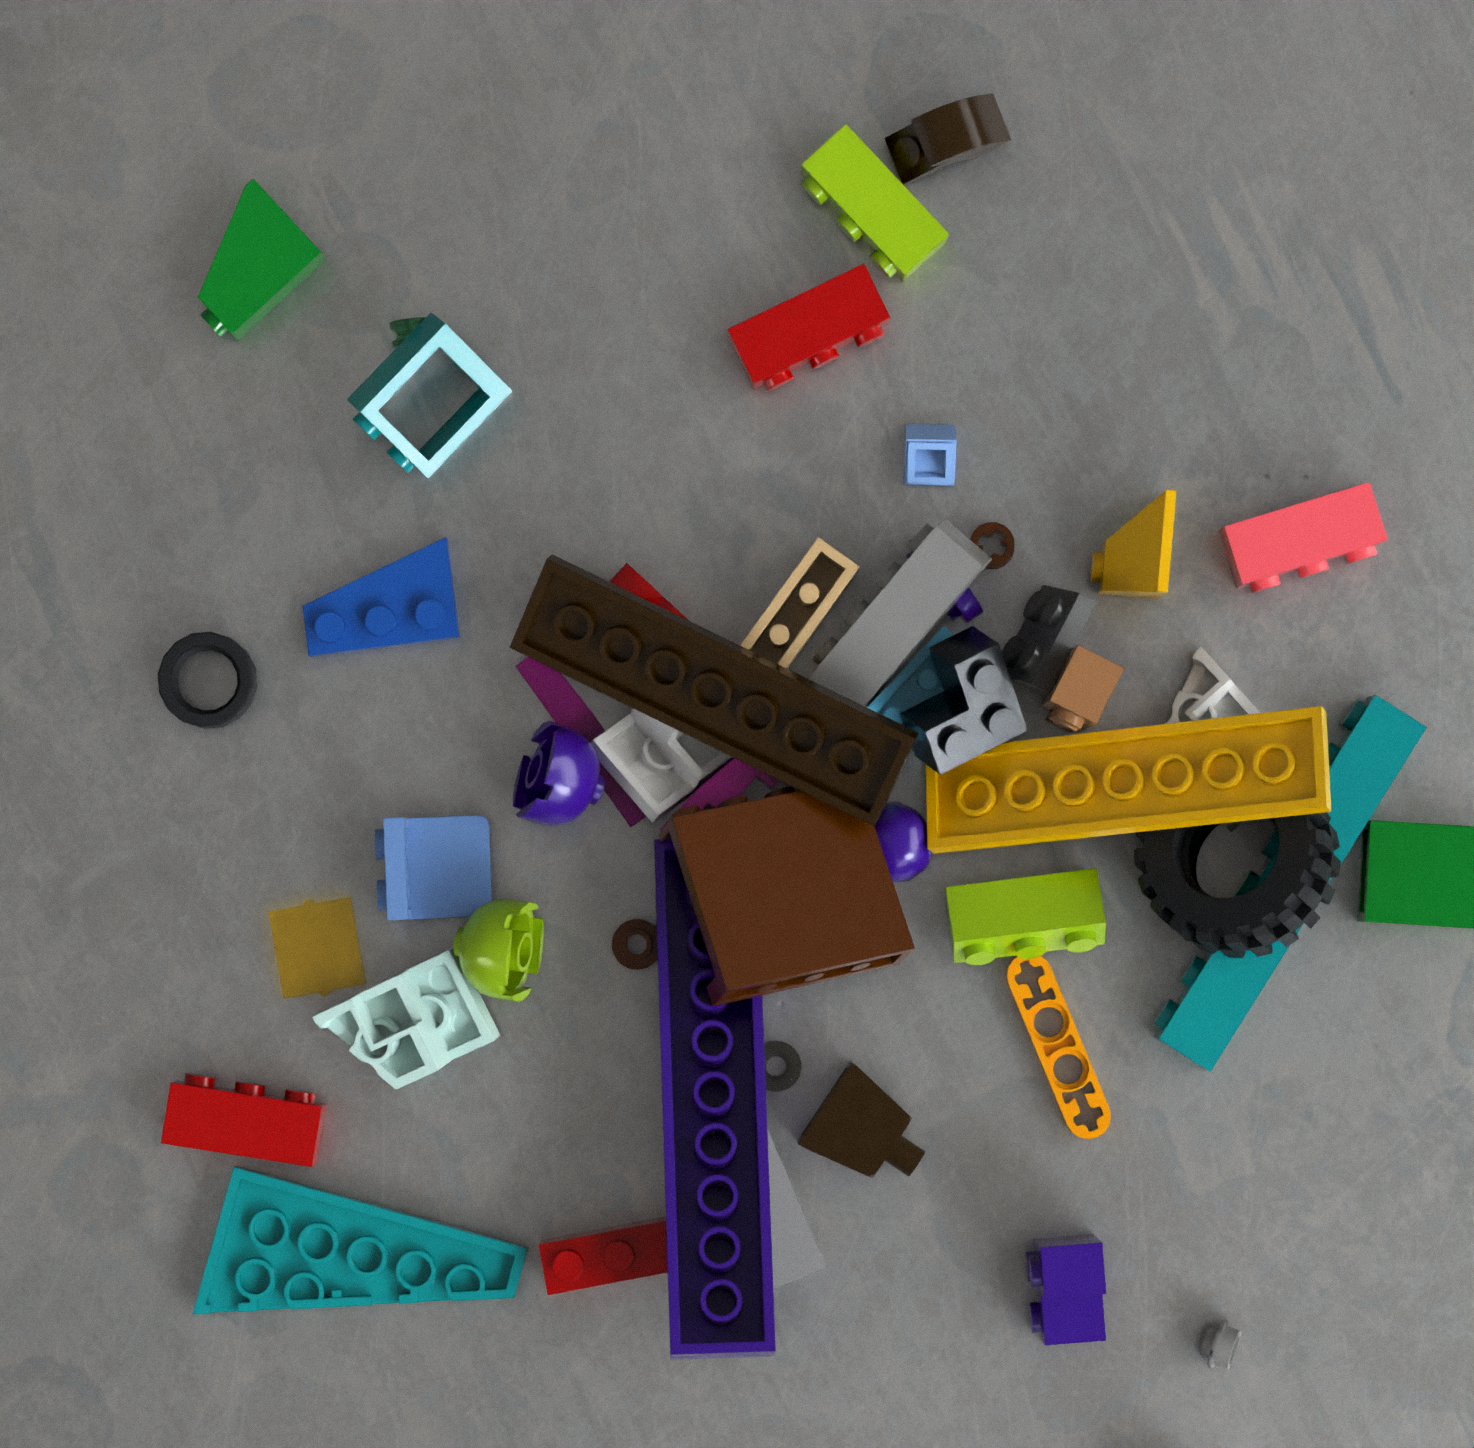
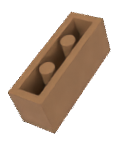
[1039,645,1125,734]

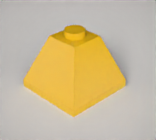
[1090,489,1176,600]

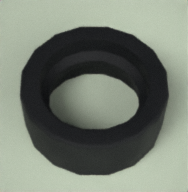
[158,632,257,729]

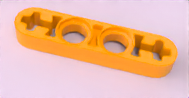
[1005,956,1111,1139]

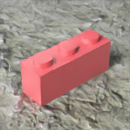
[1219,482,1388,593]

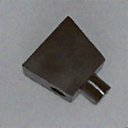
[797,1061,926,1178]

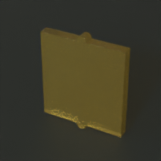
[268,897,366,999]

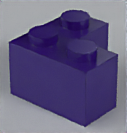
[1025,1234,1106,1345]

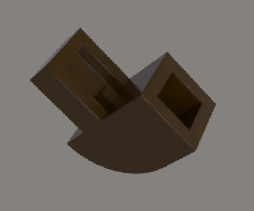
[884,93,1011,184]

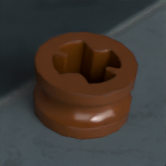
[970,522,1014,569]

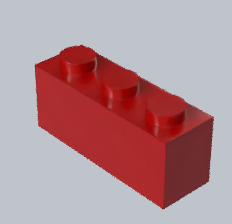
[727,263,891,392]
[161,1073,327,1167]
[538,1216,667,1295]

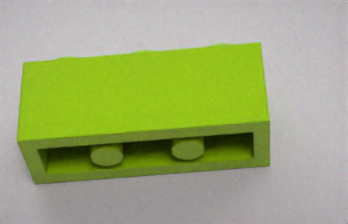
[801,124,949,282]
[945,868,1106,965]

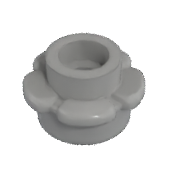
[1200,1320,1241,1369]

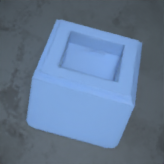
[904,424,957,486]

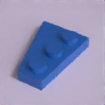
[302,537,460,657]

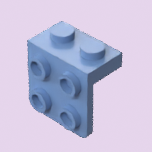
[375,815,492,920]

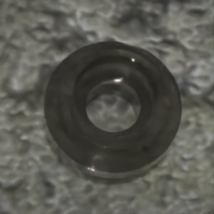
[764,1041,801,1092]

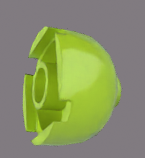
[453,899,544,1002]

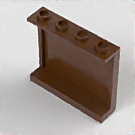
[658,787,915,1007]

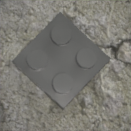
[1002,585,1096,693]

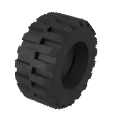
[1134,812,1341,958]

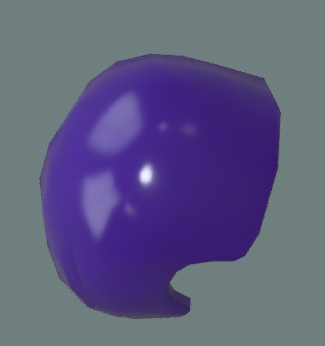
[874,801,932,883]

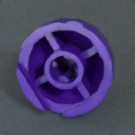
[513,721,605,826]

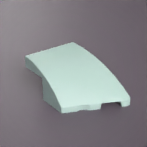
[312,947,501,1089]

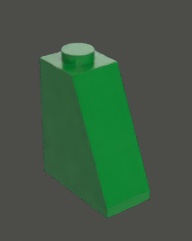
[198,179,326,341]

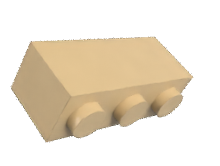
[740,537,860,669]

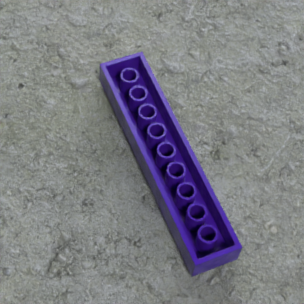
[654,839,776,1360]

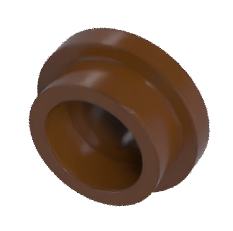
[612,919,657,970]

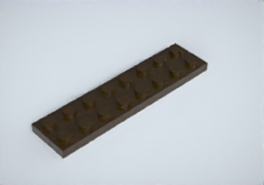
[509,554,919,826]

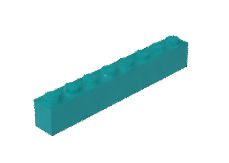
[1153,695,1427,1072]

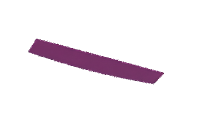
[516,657,646,827]

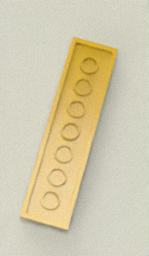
[926,706,1331,854]

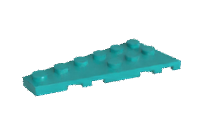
[192,1166,529,1315]

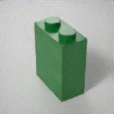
[1357,820,1474,929]

